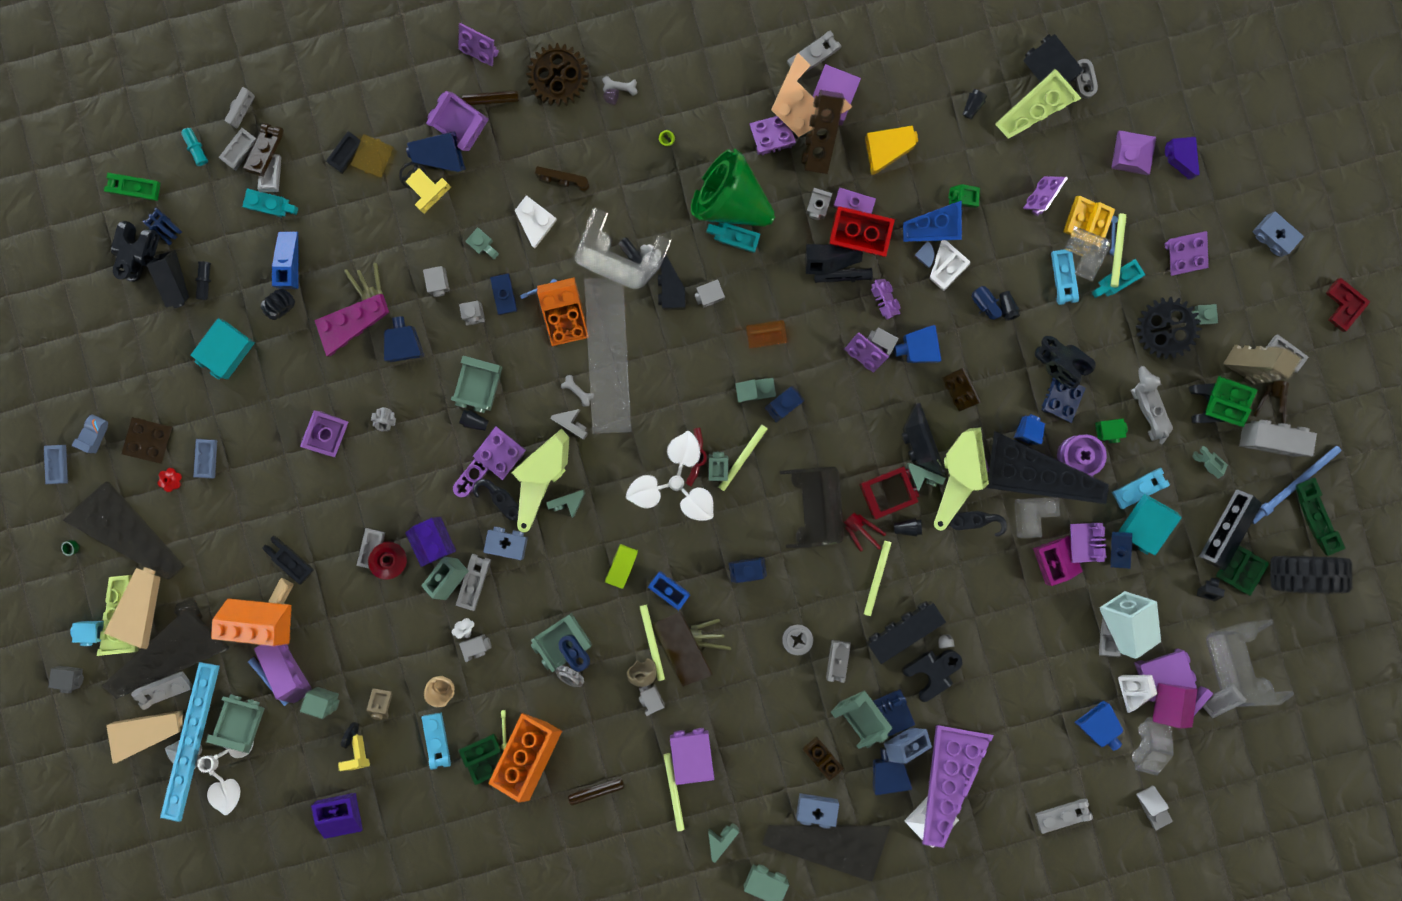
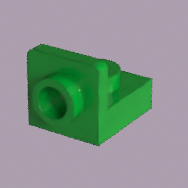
[948,184,980,208]

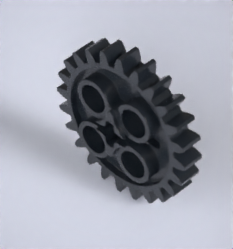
[1135,297,1202,359]

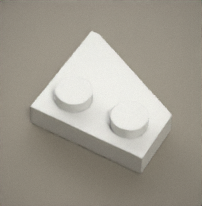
[515,195,557,248]
[930,240,971,291]
[1118,675,1157,713]

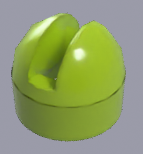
[659,130,675,146]

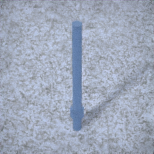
[1252,446,1342,524]

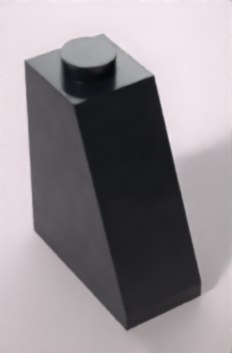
[147,250,189,308]

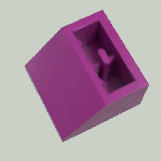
[1033,535,1083,586]

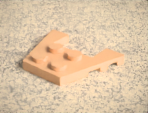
[771,53,853,137]

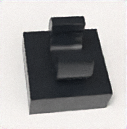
[1197,578,1225,601]

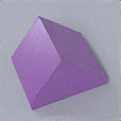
[300,410,348,457]

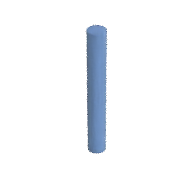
[248,657,289,706]

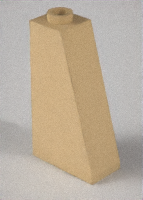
[104,567,161,649]
[107,710,185,763]

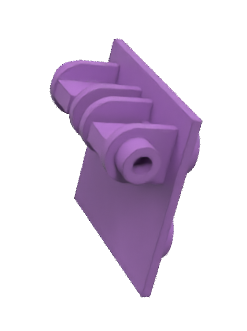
[458,23,499,66]
[749,116,796,156]
[1024,176,1067,216]
[1165,231,1208,276]
[871,279,901,320]
[844,332,889,373]
[473,427,526,480]
[1070,523,1107,563]

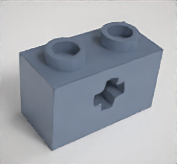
[1252,211,1304,257]
[483,526,528,560]
[884,727,932,764]
[796,793,839,828]

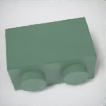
[421,557,468,600]
[300,687,340,719]
[744,864,789,901]

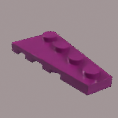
[314,294,389,356]

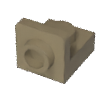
[366,688,392,720]

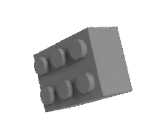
[1239,420,1317,457]

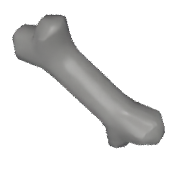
[603,76,638,96]
[561,375,594,407]

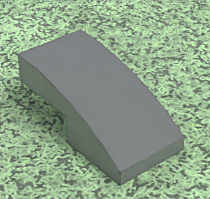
[1099,618,1121,657]

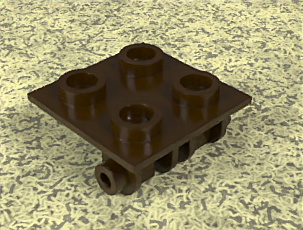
[942,368,981,411]
[121,417,172,464]

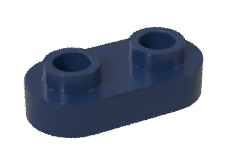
[559,635,590,671]

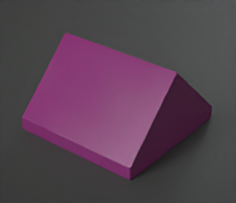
[1153,683,1197,728]

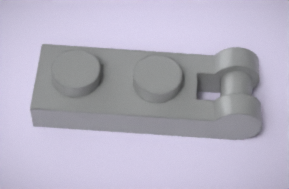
[787,31,842,73]
[456,554,491,611]
[131,671,192,710]
[1035,799,1093,834]

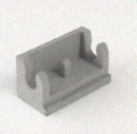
[826,640,851,683]

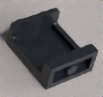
[1023,34,1084,83]

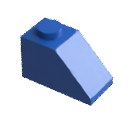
[1014,414,1045,445]

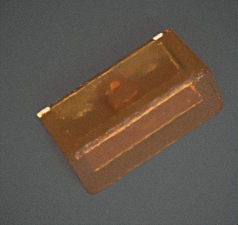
[746,320,787,348]

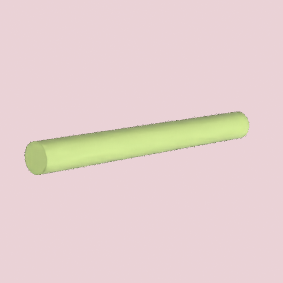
[1111,214,1127,287]
[718,425,767,491]
[864,540,892,616]
[639,604,665,681]
[664,753,685,831]

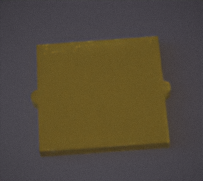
[351,134,394,178]

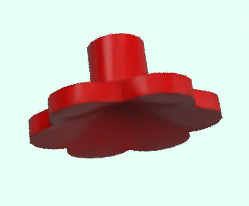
[158,468,182,492]

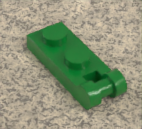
[104,173,161,201]

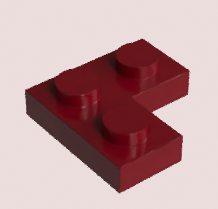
[1325,278,1370,332]

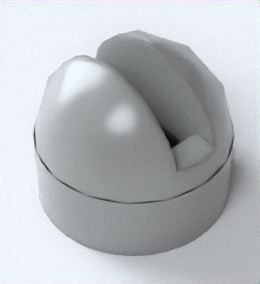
[938,634,955,648]

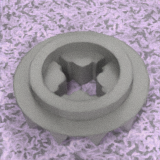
[782,624,813,655]
[555,666,585,687]

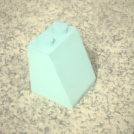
[1100,591,1161,659]

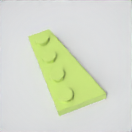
[995,69,1081,139]
[97,575,138,656]

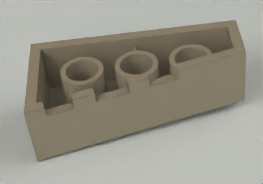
[1223,345,1301,385]

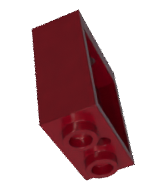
[859,466,919,520]

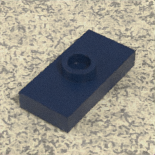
[490,273,517,315]
[1111,532,1132,569]

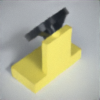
[399,162,451,214]
[338,722,370,771]

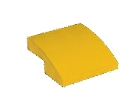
[1063,196,1115,245]

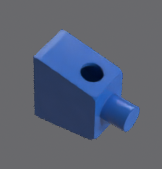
[894,325,942,363]
[1075,700,1123,751]

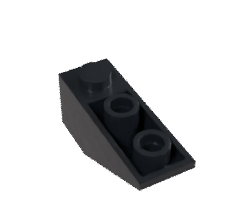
[805,244,863,274]
[657,250,686,310]

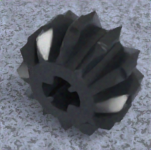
[260,288,295,320]

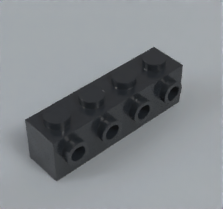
[1199,489,1262,571]
[866,601,946,664]

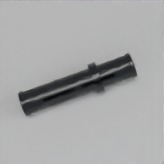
[814,267,873,283]

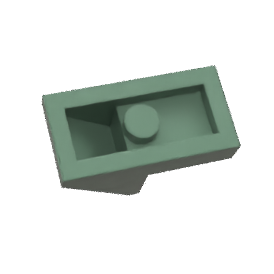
[735,378,776,402]
[906,463,945,492]
[546,490,585,518]
[708,823,739,863]

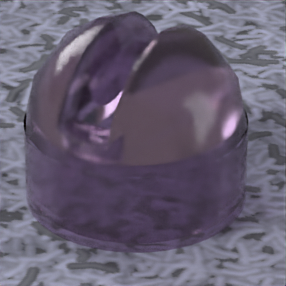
[603,88,619,105]

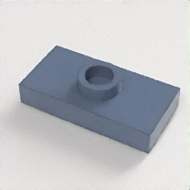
[193,439,217,478]
[44,445,68,484]

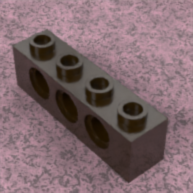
[801,90,845,174]

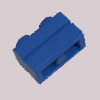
[648,571,690,611]

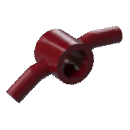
[685,428,707,487]

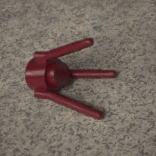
[844,512,886,552]

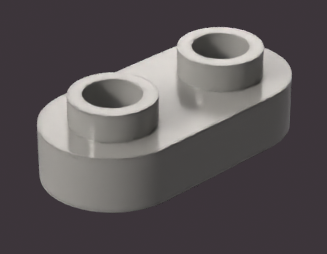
[1074,59,1098,99]

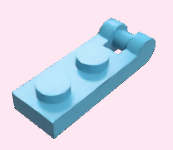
[1051,249,1079,305]
[1112,468,1170,509]
[422,712,451,770]

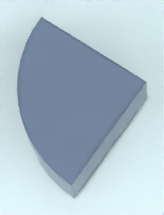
[914,241,934,268]

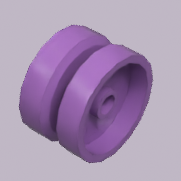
[1057,434,1107,476]

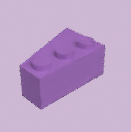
[254,644,312,703]

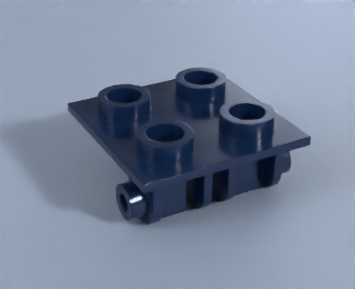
[1041,378,1086,423]
[873,689,915,736]

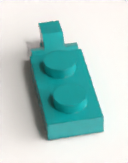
[242,188,298,217]
[706,223,760,253]
[1091,259,1146,298]

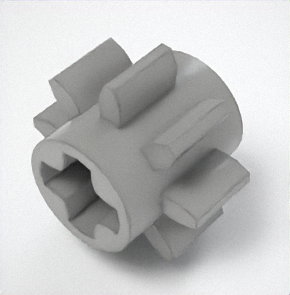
[371,408,396,431]

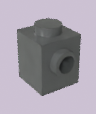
[48,666,84,693]

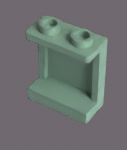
[451,356,503,413]
[531,613,592,672]
[831,690,892,749]
[206,694,265,753]

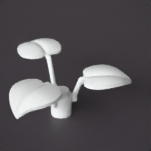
[626,431,713,521]
[165,741,254,815]

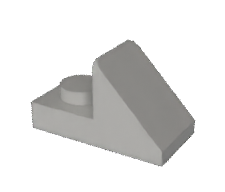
[550,409,588,440]
[1136,786,1173,830]

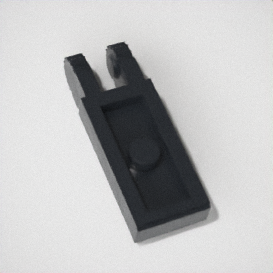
[262,536,314,585]

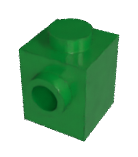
[1095,418,1128,444]

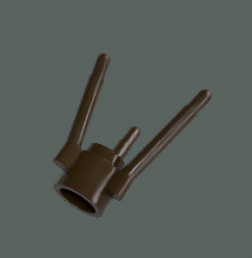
[1254,380,1289,424]

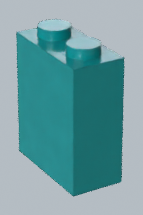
[190,318,255,380]
[1119,493,1182,555]

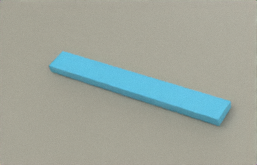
[160,662,220,822]

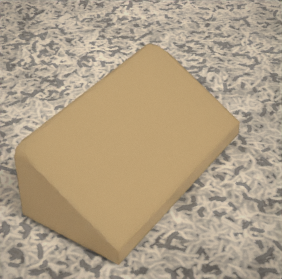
[268,578,293,604]

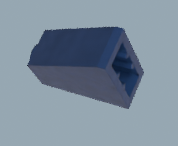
[406,132,465,172]

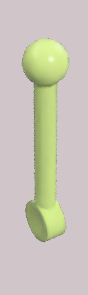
[501,710,507,750]

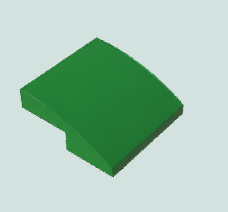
[1206,376,1258,427]

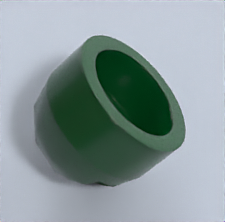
[61,540,80,556]

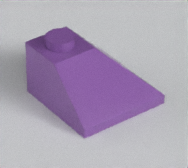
[1111,131,1156,175]

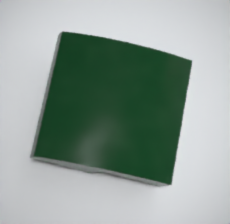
[1215,546,1269,596]
[459,734,503,785]

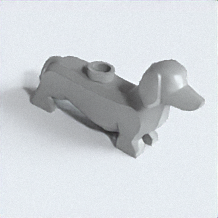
[1130,366,1173,444]

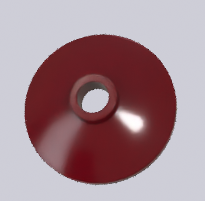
[368,542,407,580]

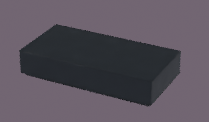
[326,131,365,174]

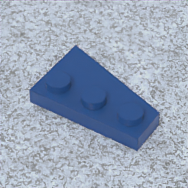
[903,200,962,242]

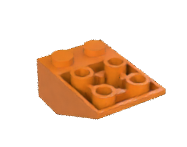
[537,277,589,346]

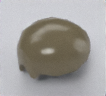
[627,658,657,687]

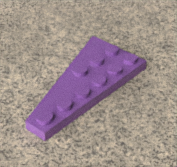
[922,725,994,848]

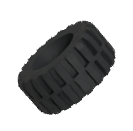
[1270,556,1353,593]

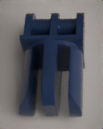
[142,207,182,245]
[971,286,1002,320]

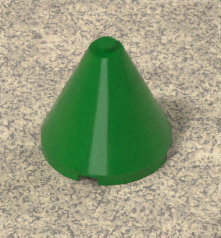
[691,149,775,227]

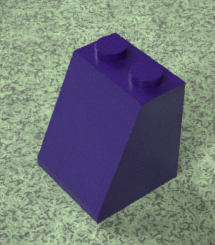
[405,517,456,567]

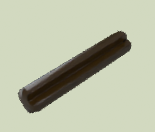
[462,91,519,105]
[568,778,624,805]

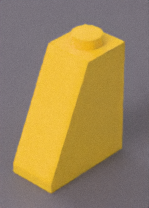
[865,126,918,175]

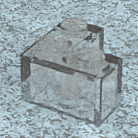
[1065,226,1111,281]
[1015,497,1060,538]
[1132,717,1174,776]

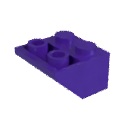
[311,793,363,839]

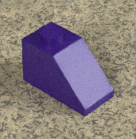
[1165,137,1200,179]

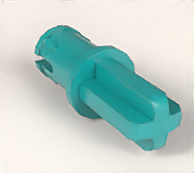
[181,128,208,166]

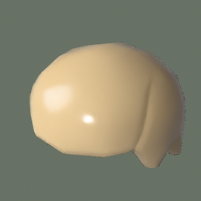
[424,676,455,707]

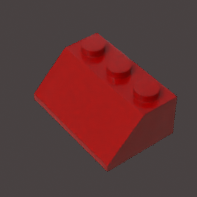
[829,206,895,257]

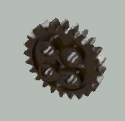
[526,43,589,107]

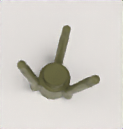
[344,263,383,300]
[690,619,731,650]

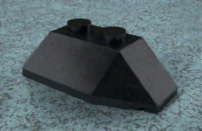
[901,402,947,476]

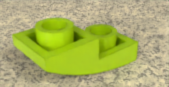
[605,544,638,589]

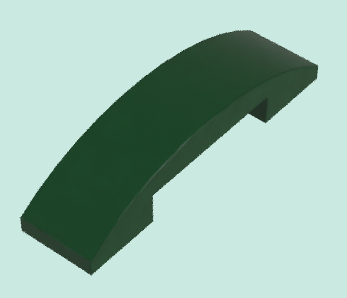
[1296,477,1346,556]

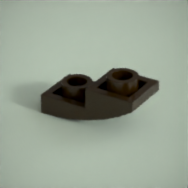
[802,737,844,781]

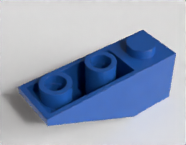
[272,232,299,289]

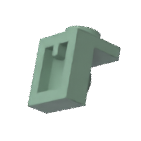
[708,452,728,481]

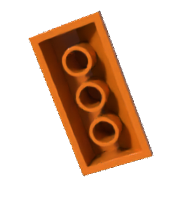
[211,599,291,646]
[488,713,562,802]

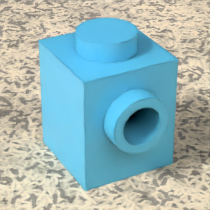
[70,621,104,646]

